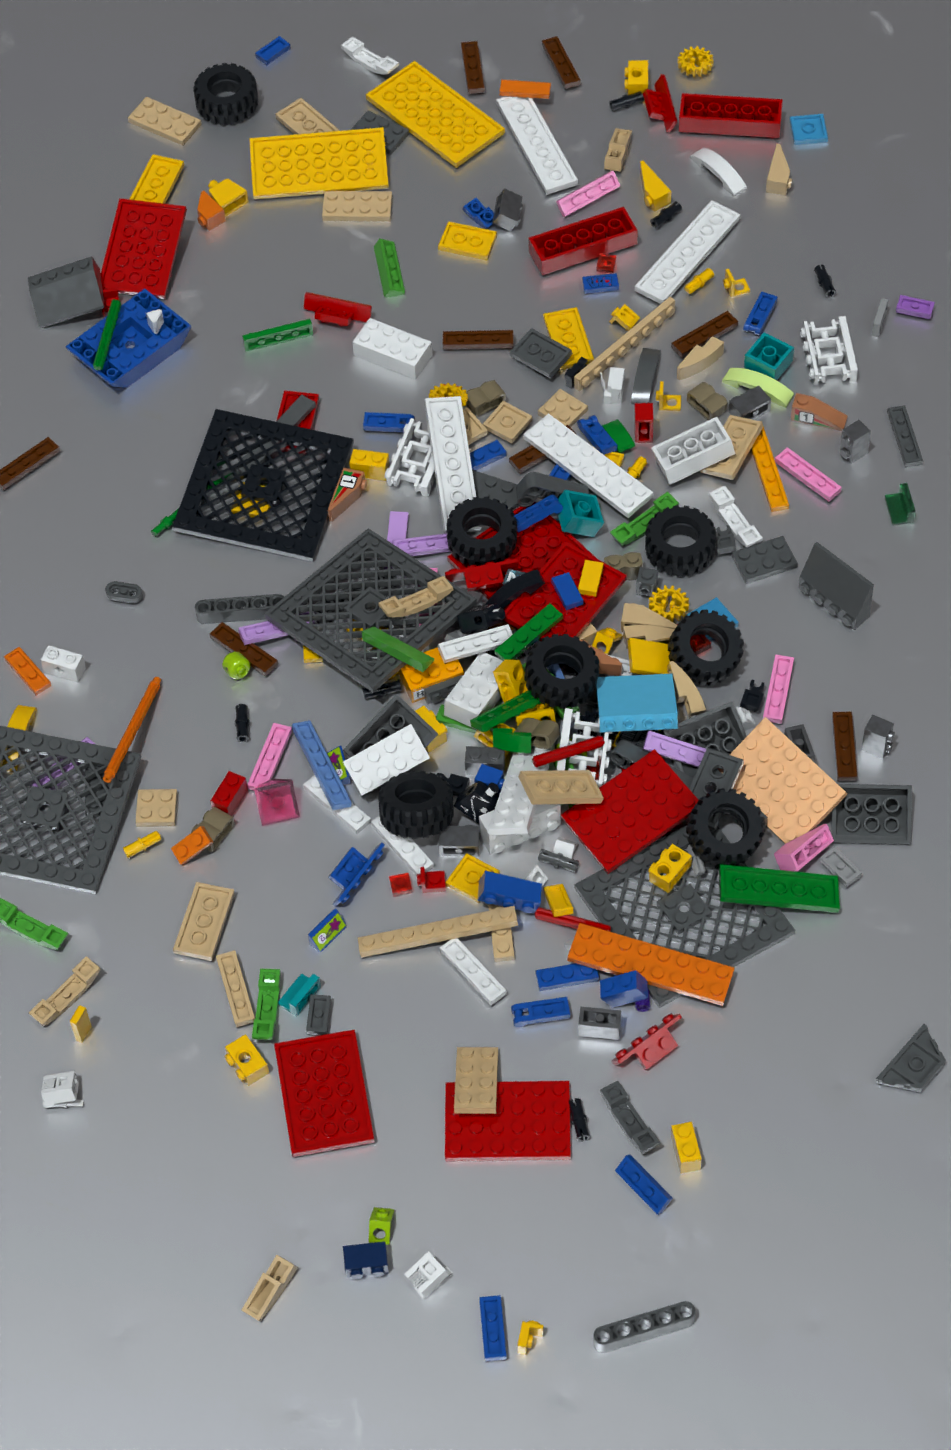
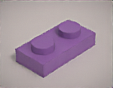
[896,295,935,319]

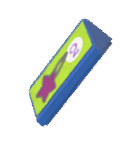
[327,746,351,785]
[308,909,347,952]

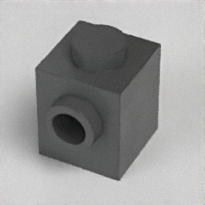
[636,567,658,597]

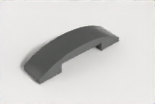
[631,348,661,405]
[600,1081,660,1154]

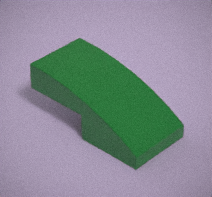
[602,419,635,453]
[493,728,532,753]

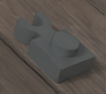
[716,525,736,555]

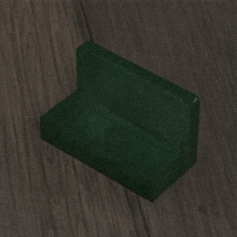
[885,483,916,526]

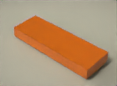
[499,80,551,99]
[4,647,51,696]

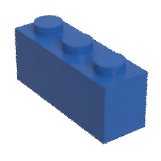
[478,871,542,914]

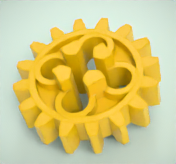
[677,46,713,77]
[429,383,468,408]
[649,585,689,622]

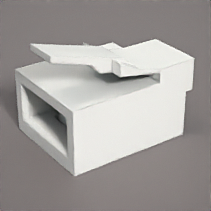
[600,367,625,404]
[41,1071,84,1108]
[404,1251,452,1299]

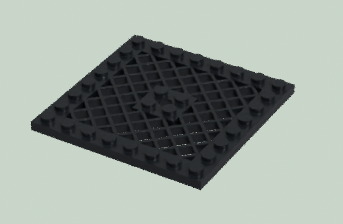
[172,409,354,562]

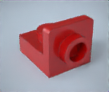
[102,288,119,317]
[417,867,446,893]

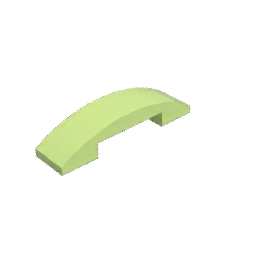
[722,368,794,408]

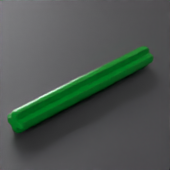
[93,299,121,371]

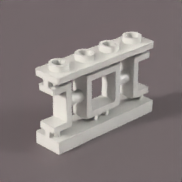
[800,316,858,385]
[385,418,436,497]
[556,708,612,788]

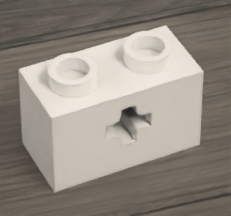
[41,645,86,682]

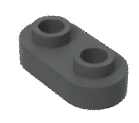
[105,581,143,603]

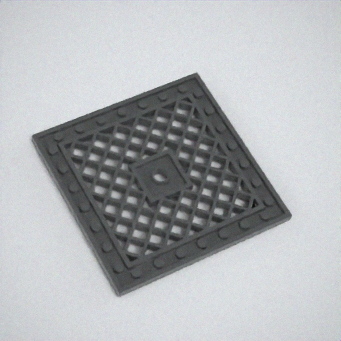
[264,528,477,692]
[0,726,142,894]
[574,824,795,1008]

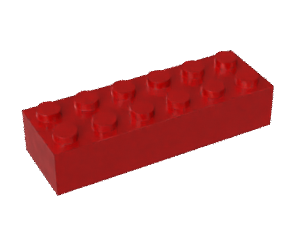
[679,93,783,138]
[528,207,638,276]

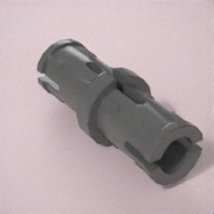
[538,849,579,873]

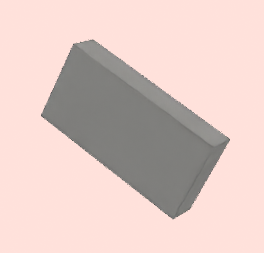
[872,298,888,337]

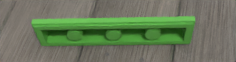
[374,238,405,297]
[362,627,434,672]

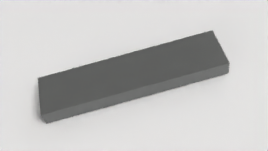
[887,405,923,468]

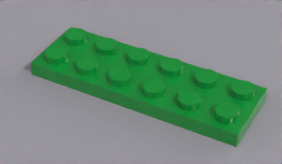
[719,864,840,913]

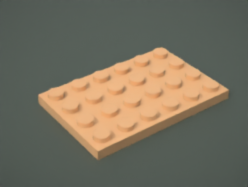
[718,717,848,844]

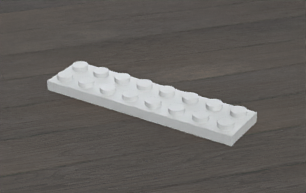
[496,96,578,195]
[635,201,740,304]
[424,396,481,533]
[523,413,653,518]
[488,740,558,835]

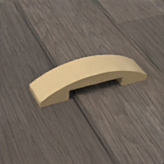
[379,576,453,617]
[29,956,101,1026]

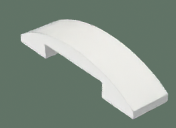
[341,37,399,75]
[690,148,747,197]
[709,486,763,548]

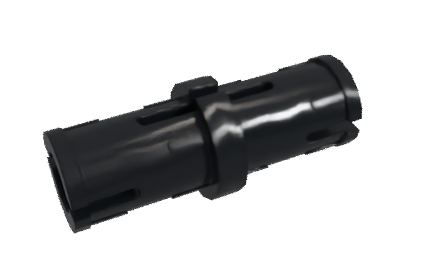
[609,91,644,111]
[650,201,682,229]
[814,264,836,298]
[362,679,402,700]
[234,704,250,742]
[569,1098,590,1142]

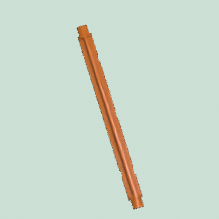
[103,677,162,783]

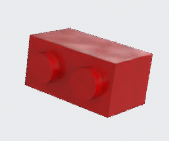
[634,403,653,443]
[210,771,248,816]

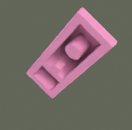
[774,824,834,871]

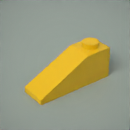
[640,160,671,212]

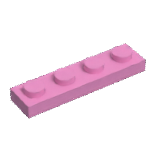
[556,171,620,217]
[775,447,842,502]
[763,654,794,724]
[247,723,292,794]

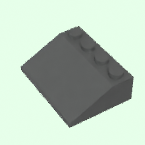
[28,256,105,329]
[799,542,874,630]
[343,694,438,787]
[658,702,747,778]
[831,784,912,845]

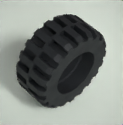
[193,63,258,126]
[447,496,517,566]
[645,505,716,577]
[668,610,744,686]
[524,634,600,709]
[378,771,454,839]
[686,788,765,867]

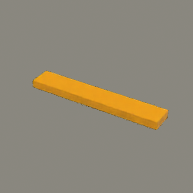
[751,421,789,512]

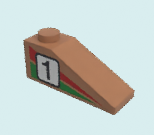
[791,393,848,431]
[328,468,367,522]

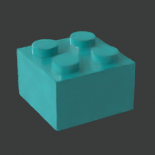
[744,332,794,380]
[557,490,604,537]

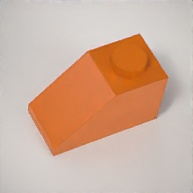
[197,191,225,231]

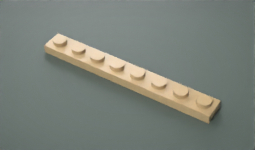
[574,297,675,391]
[358,906,518,958]

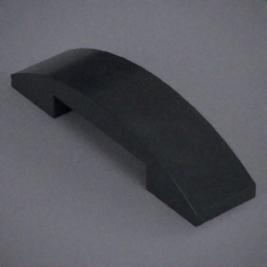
[485,569,545,609]

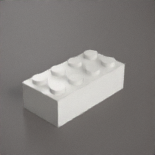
[353,318,432,380]
[651,417,735,485]
[444,652,503,730]
[342,724,430,796]
[479,804,561,855]

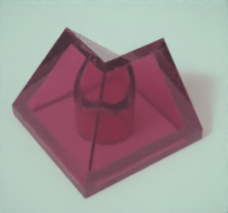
[254,779,300,825]

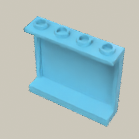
[596,674,678,732]

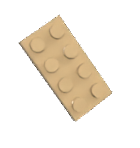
[128,97,202,146]
[275,98,340,135]
[322,191,392,221]
[700,415,763,480]
[518,770,604,805]
[173,882,235,961]
[454,1047,498,1114]

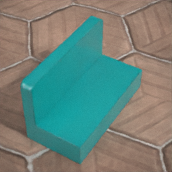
[278,974,321,1016]

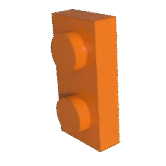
[171,826,214,865]

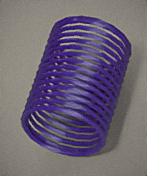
[635,989,650,1012]

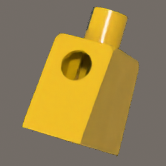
[208,179,249,217]

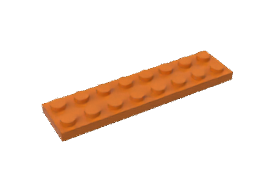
[567,923,735,1006]

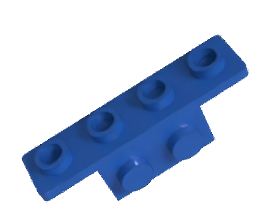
[328,843,385,906]

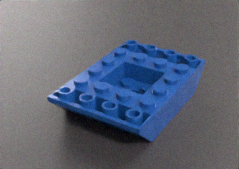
[65,289,191,388]

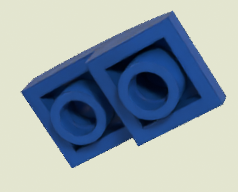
[462,198,494,229]

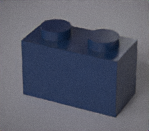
[343,1241,389,1280]

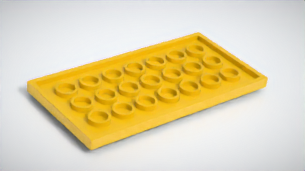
[366,61,505,168]
[249,127,389,200]

